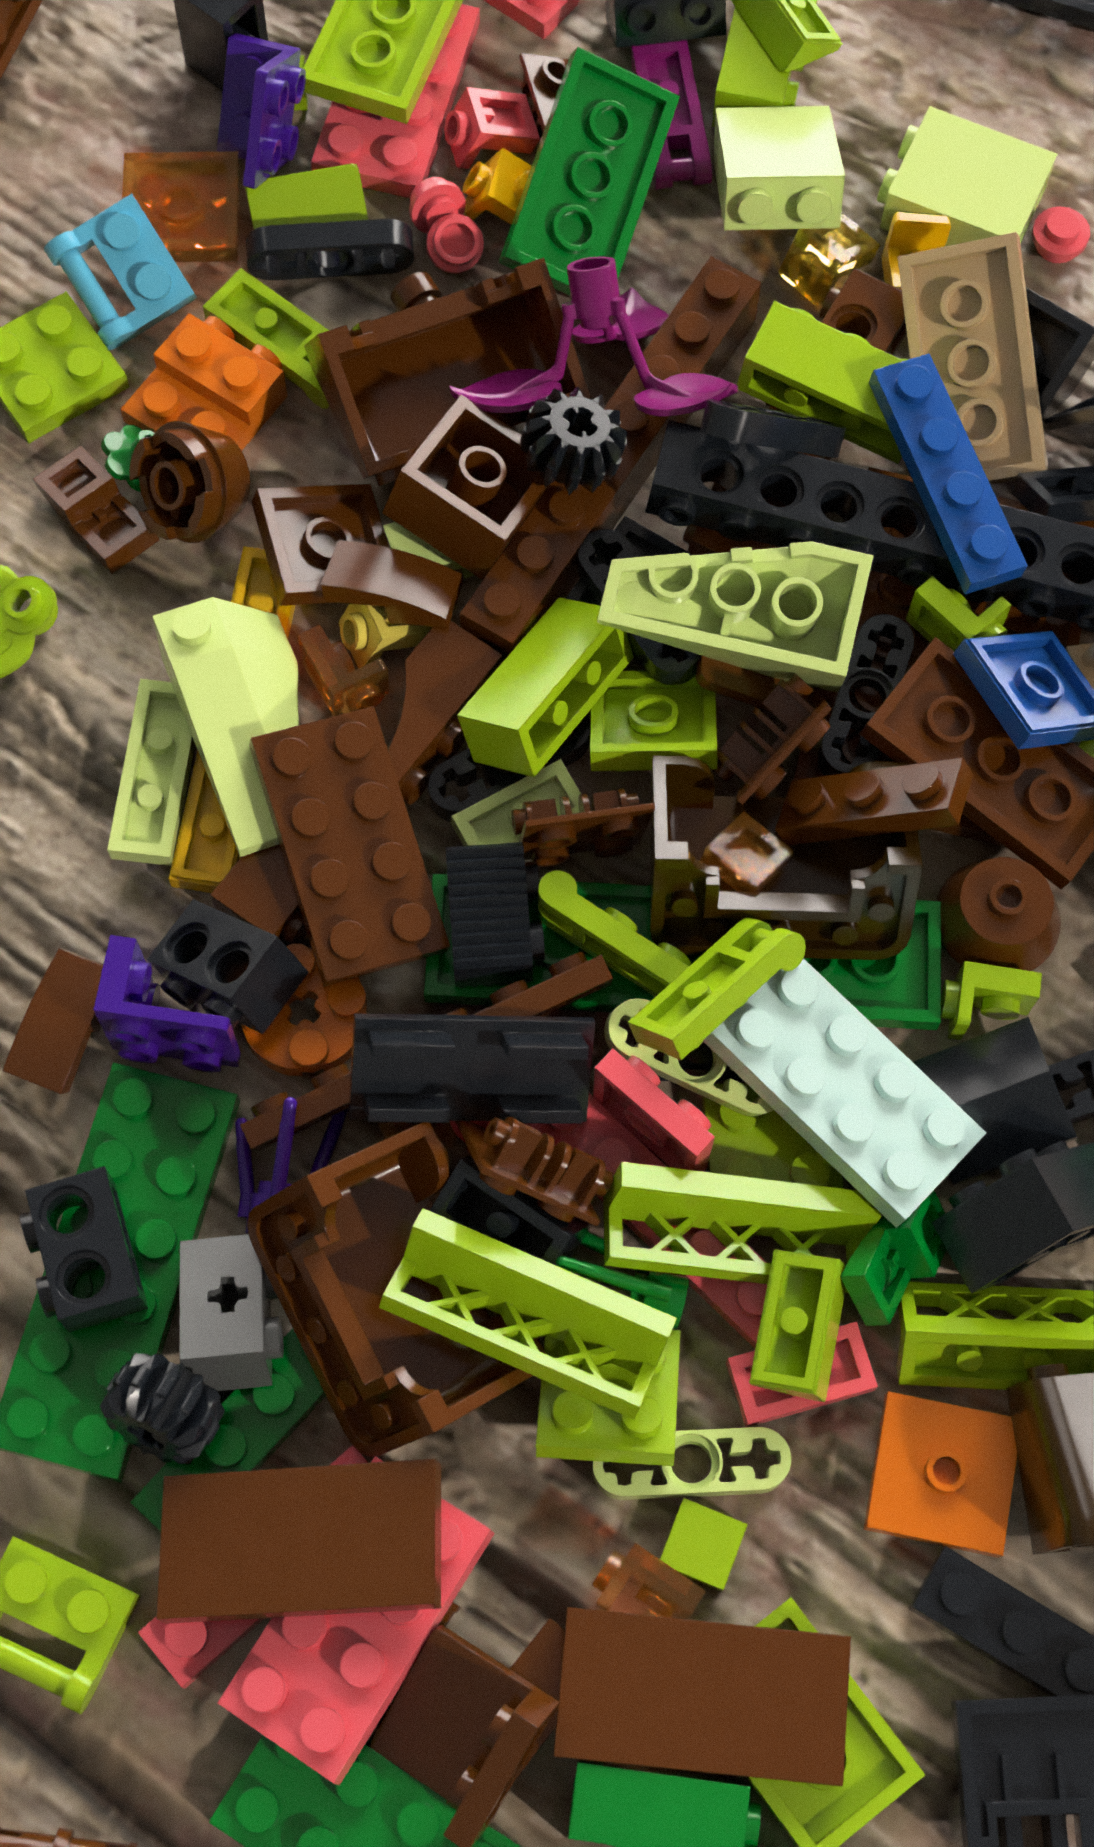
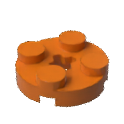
[241,944,367,1076]

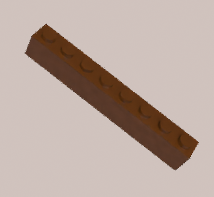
[460,256,762,662]

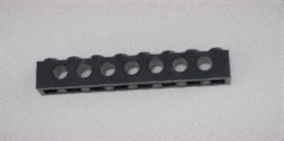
[645,420,1094,632]

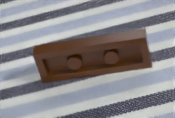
[775,758,973,845]

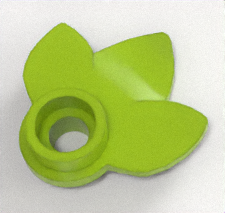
[0,565,58,679]

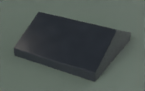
[913,1017,1078,1186]

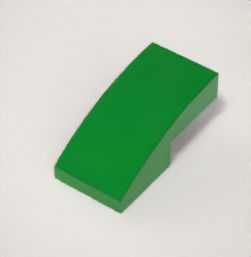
[840,1190,946,1326]

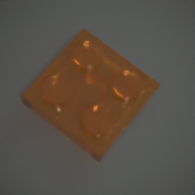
[122,151,240,262]

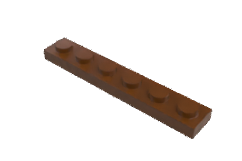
[240,951,613,1151]

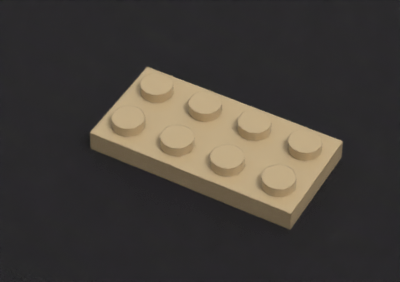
[897,232,1048,484]

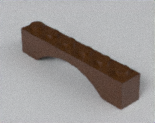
[210,620,502,946]

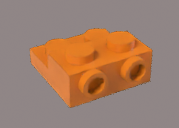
[120,313,287,451]

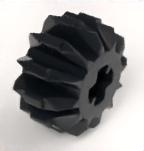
[520,386,627,495]
[100,1353,225,1464]

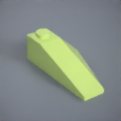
[597,541,874,693]
[153,597,299,857]

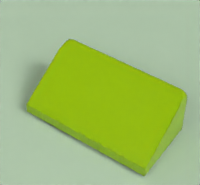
[731,0,843,72]
[245,163,368,230]
[749,1249,846,1402]

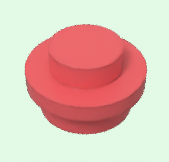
[409,177,466,234]
[1032,206,1090,263]
[426,214,484,274]

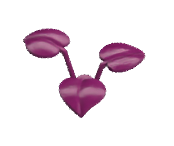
[449,256,738,416]

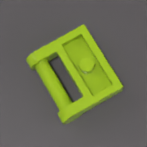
[0,1536,141,1714]

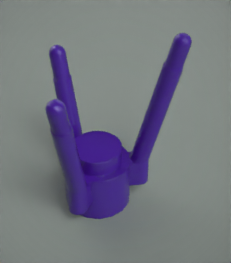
[235,1097,348,1234]

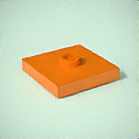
[863,1391,1017,1558]

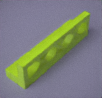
[603,1162,881,1294]
[379,1208,677,1420]
[896,1281,1094,1390]

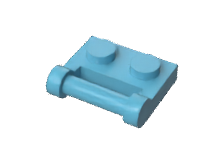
[44,193,197,350]

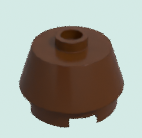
[129,421,250,543]
[936,857,1061,971]

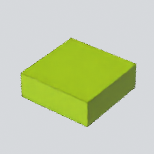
[657,1498,748,1592]

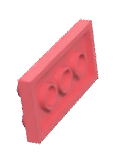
[311,4,480,198]
[217,1456,495,1785]

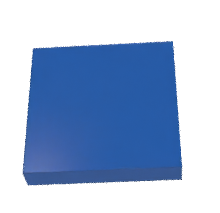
[953,631,1094,750]

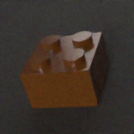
[382,394,549,580]

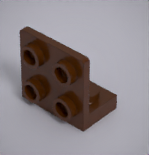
[370,1625,560,1847]

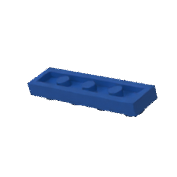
[868,353,1028,594]

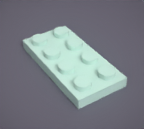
[703,958,986,1228]

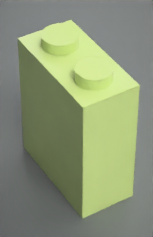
[713,106,845,230]
[877,106,1057,246]

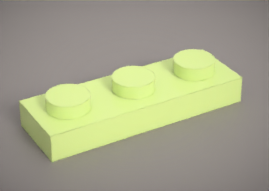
[107,679,195,866]

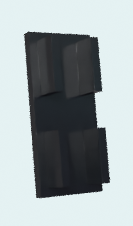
[348,1013,595,1124]

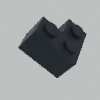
[931,1140,1094,1294]

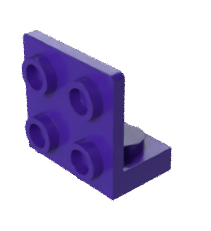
[216,33,306,189]
[93,935,241,1073]

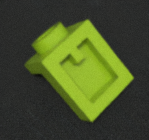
[905,576,1011,651]
[941,961,1042,1041]

